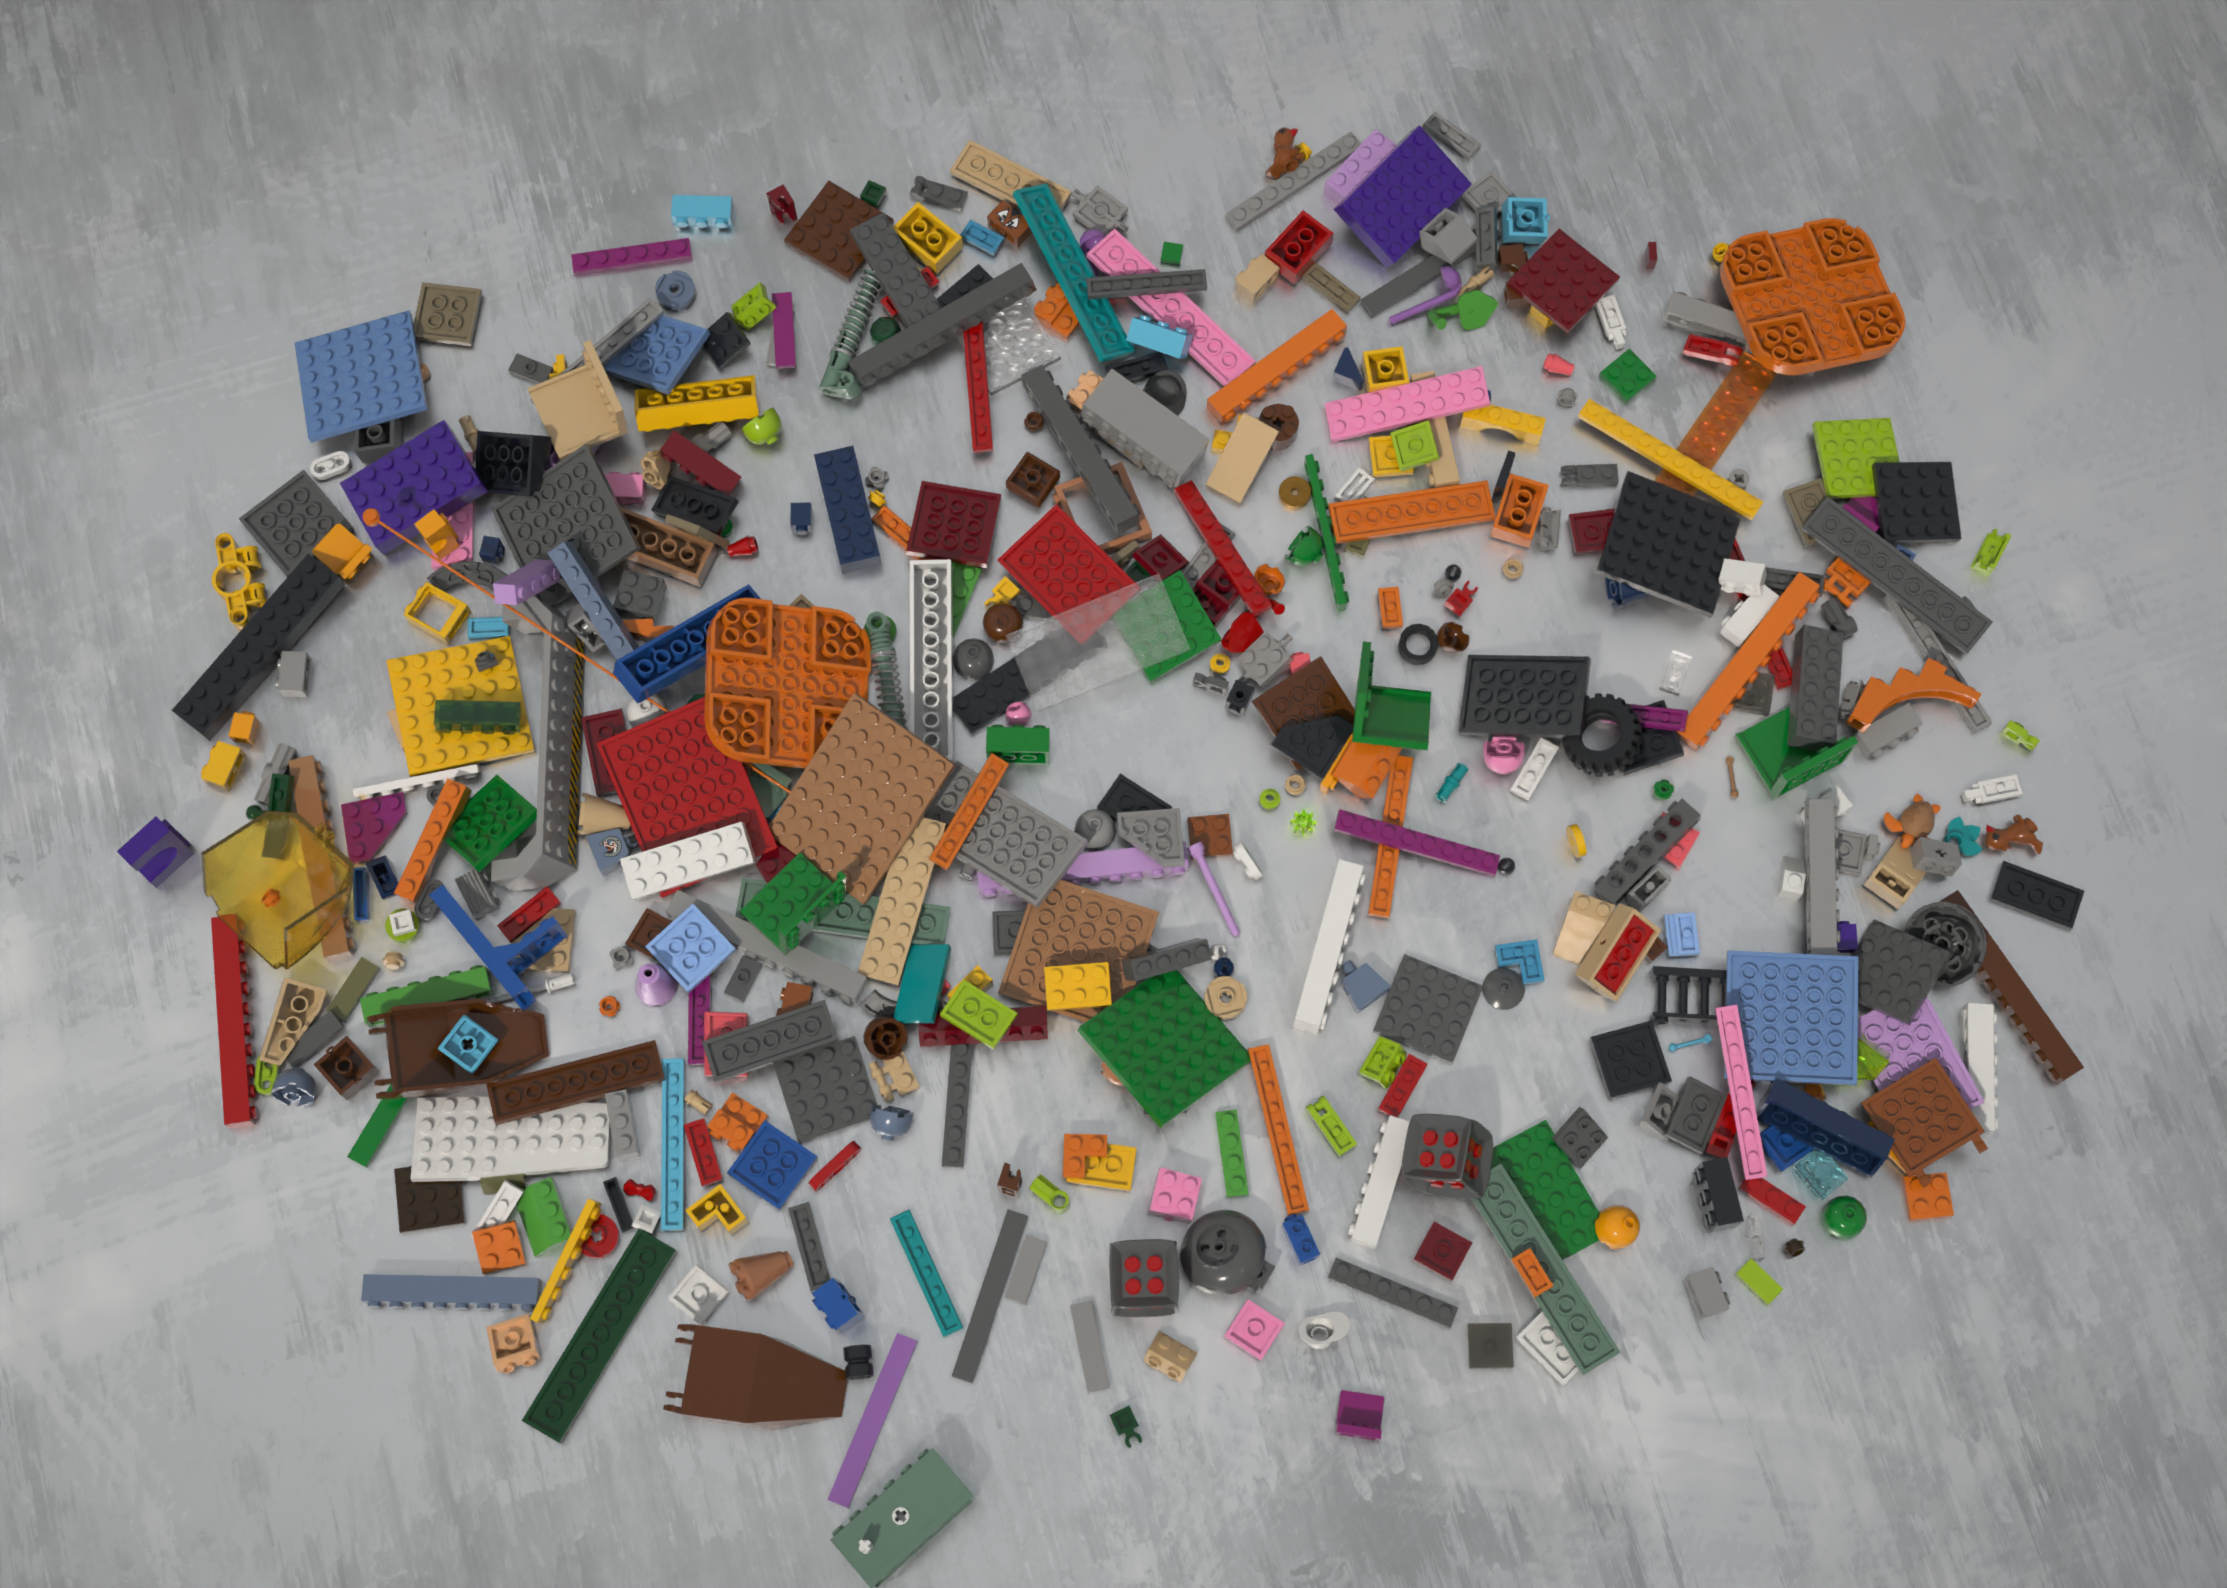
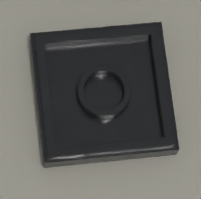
[1492,450,1516,504]

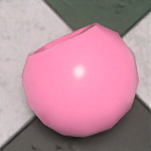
[1005,702,1031,726]

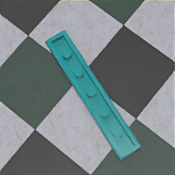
[890,1209,964,1338]

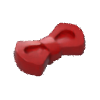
[623,1179,656,1201]

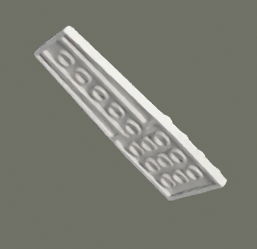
[411,1097,610,1182]

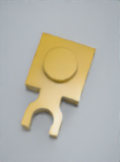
[984,576,1021,606]

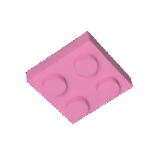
[1224,1299,1285,1361]

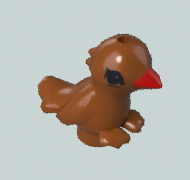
[1265,127,1304,179]
[1985,815,2043,855]

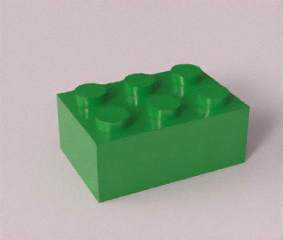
[986,724,1051,764]

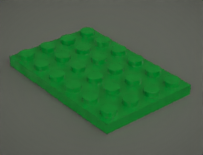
[1490,1120,1600,1260]

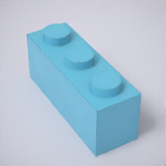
[671,195,734,228]
[1126,314,1193,359]

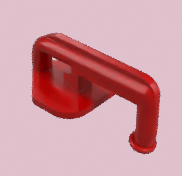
[1221,597,1285,653]

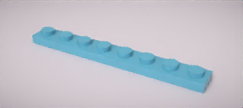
[661,1058,685,1231]

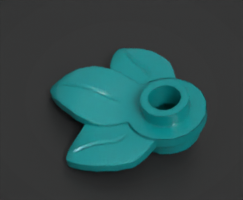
[1943,817,1982,856]

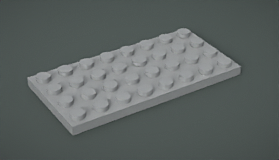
[923,760,1088,909]

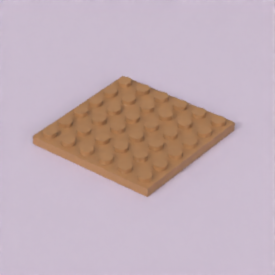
[998,880,1159,1022]

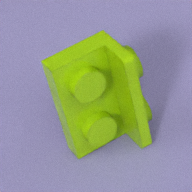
[731,282,776,330]
[1359,1036,1407,1089]

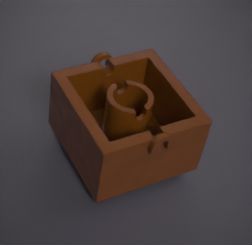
[313,1036,380,1100]

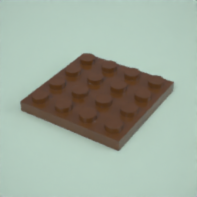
[784,180,894,282]
[1251,656,1355,771]

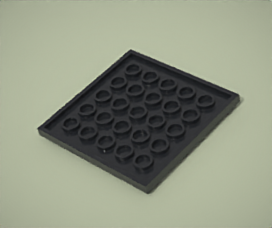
[1595,471,1741,618]

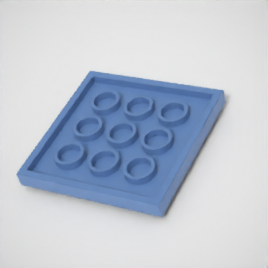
[603,315,710,395]

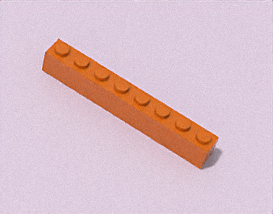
[1207,309,1347,425]

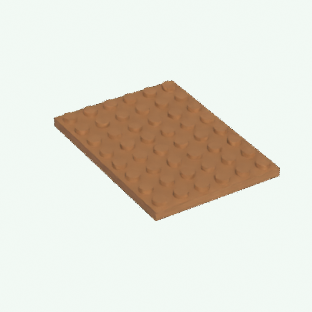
[769,693,956,904]

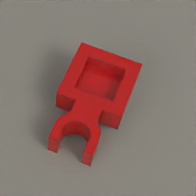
[1444,581,1478,617]

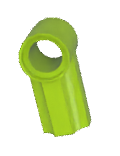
[1029,1174,1070,1214]

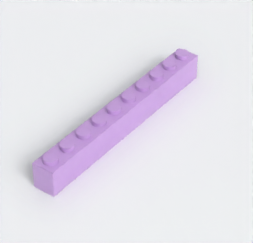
[977,842,1189,897]

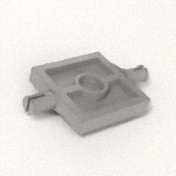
[1072,185,1129,235]
[1236,631,1293,688]

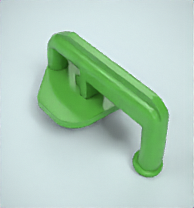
[1427,289,1498,330]

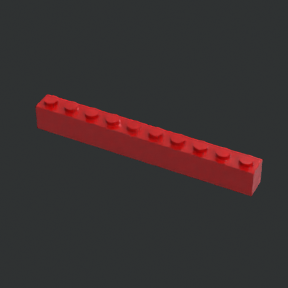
[211,914,258,1129]

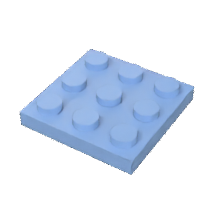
[645,904,736,993]

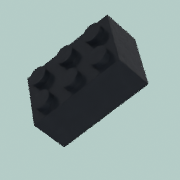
[1693,1157,1744,1233]

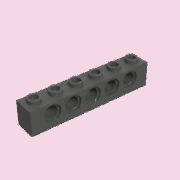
[1594,798,1701,907]

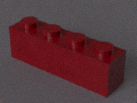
[660,430,742,496]

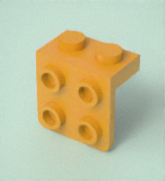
[312,523,372,580]

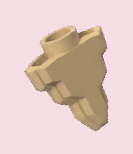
[640,447,670,490]

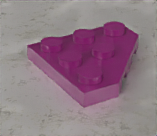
[341,792,408,866]

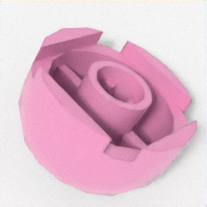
[1483,736,1525,775]

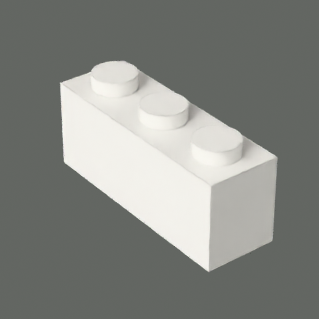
[1720,584,1780,648]

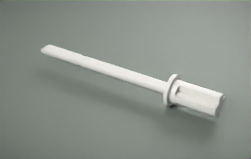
[486,973,575,1004]

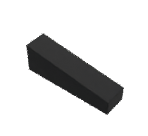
[603,1177,635,1233]

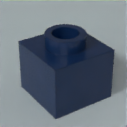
[479,536,505,564]

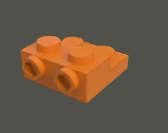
[1034,283,1080,340]
[707,1092,769,1152]

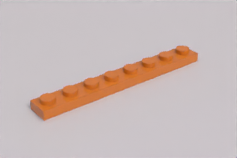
[1368,755,1413,919]
[1248,1044,1309,1216]

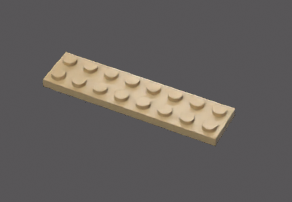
[858,817,947,986]

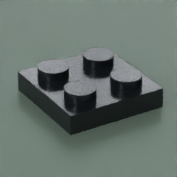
[703,312,751,369]

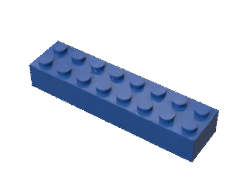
[613,584,761,704]

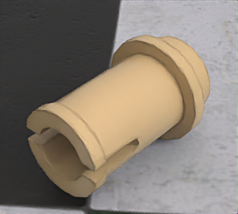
[684,1090,713,1115]

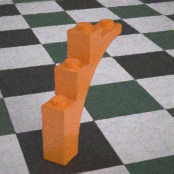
[1845,658,1981,733]

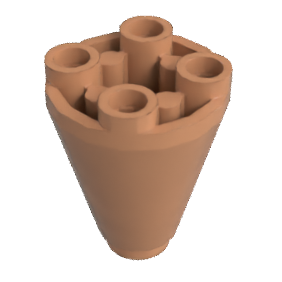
[728,1251,793,1301]

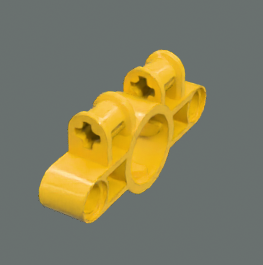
[212,533,267,631]

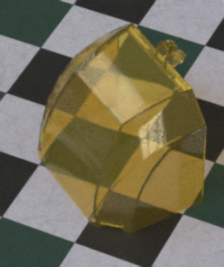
[201,811,355,970]

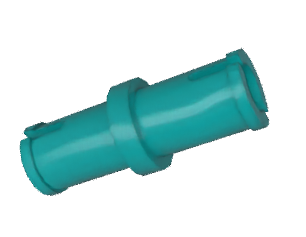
[1435,763,1469,803]

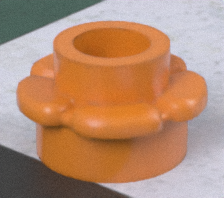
[261,888,281,907]
[599,996,620,1017]

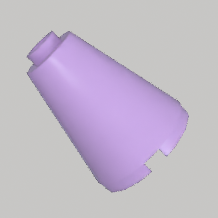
[635,963,677,1006]

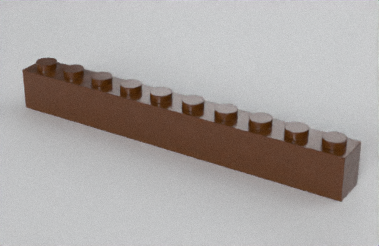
[1939,890,2084,1085]

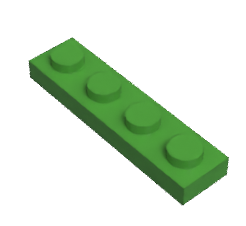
[1215,1109,1249,1198]

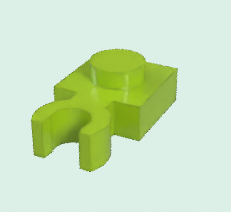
[2001,720,2040,751]

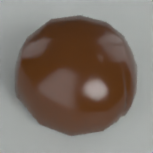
[1437,622,1470,653]

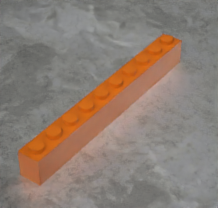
[1676,572,1820,751]

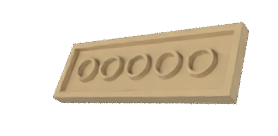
[950,139,1072,211]

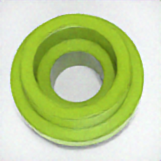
[1259,789,1280,809]

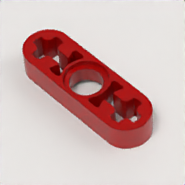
[808,1141,862,1192]

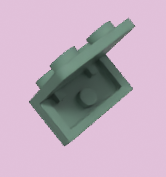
[749,763,792,819]

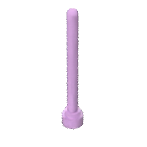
[1186,841,1240,937]

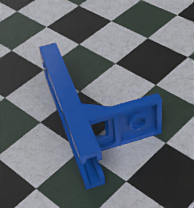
[429,885,568,1011]

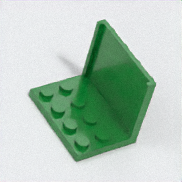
[1352,641,1431,750]
[1734,707,1858,799]
[740,853,846,956]

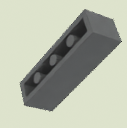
[1121,938,1212,981]

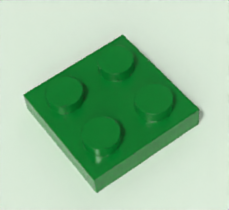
[1599,348,1657,403]

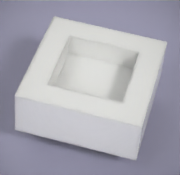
[389,909,416,937]
[632,1204,661,1235]

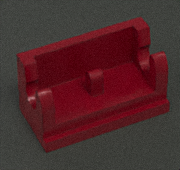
[766,184,798,225]

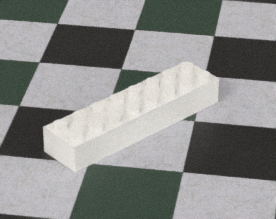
[1293,859,1366,1035]

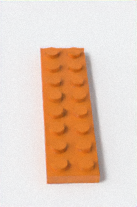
[1328,480,1496,544]

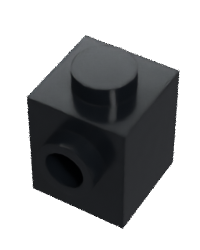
[1225,680,1255,715]

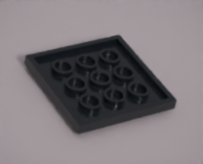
[1872,462,1962,543]

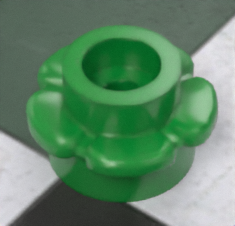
[1653,779,1674,799]

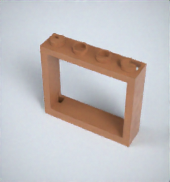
[1052,462,1152,555]

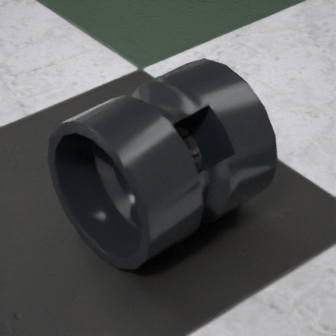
[843,1344,874,1380]

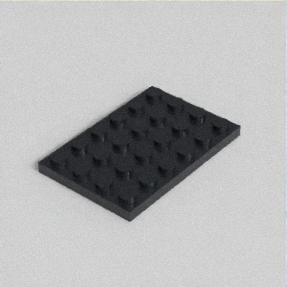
[1458,655,1591,738]

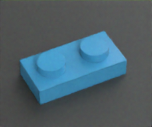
[960,220,1004,256]

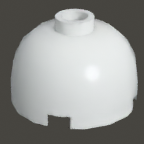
[627,694,668,727]

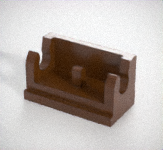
[997,1162,1022,1199]

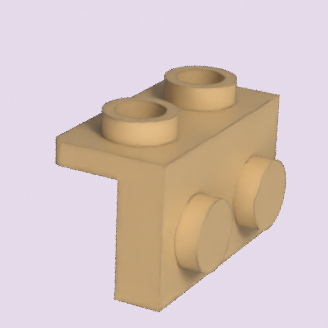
[1143,1331,1197,1383]

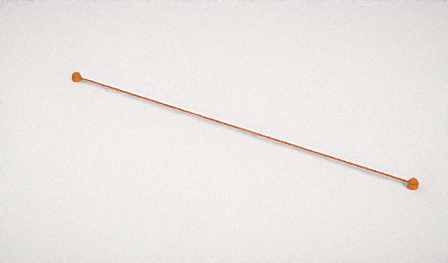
[363,508,791,794]

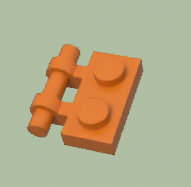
[1823,558,1871,607]

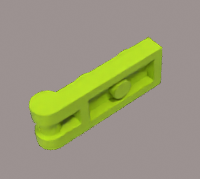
[1305,1096,1357,1157]

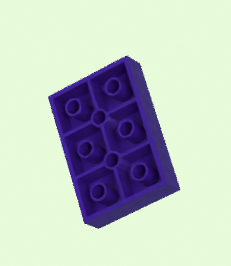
[1333,125,1472,268]
[340,420,488,555]

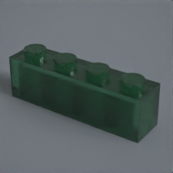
[434,700,522,735]

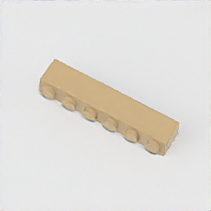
[1409,371,1460,488]

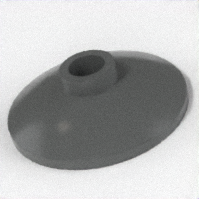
[1482,968,1525,1010]

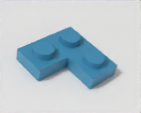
[1494,939,1545,985]

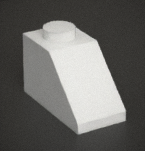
[1777,856,1806,900]

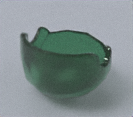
[870,317,902,344]

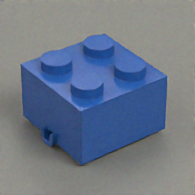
[812,1278,865,1332]

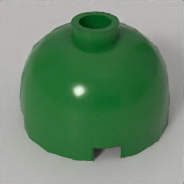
[1284,526,1323,567]
[1821,1195,1867,1240]

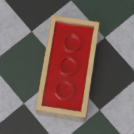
[1575,903,1661,1002]

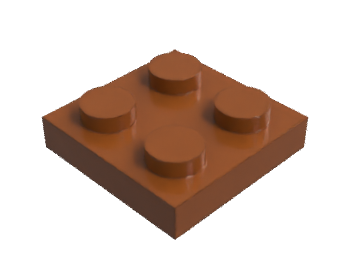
[1187,814,1233,860]

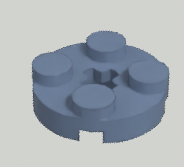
[655,270,696,311]

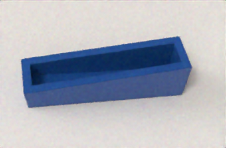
[352,867,370,921]

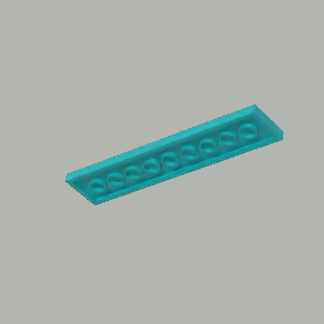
[1012,183,1135,363]

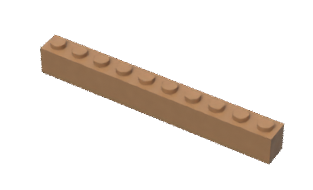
[288,755,356,962]

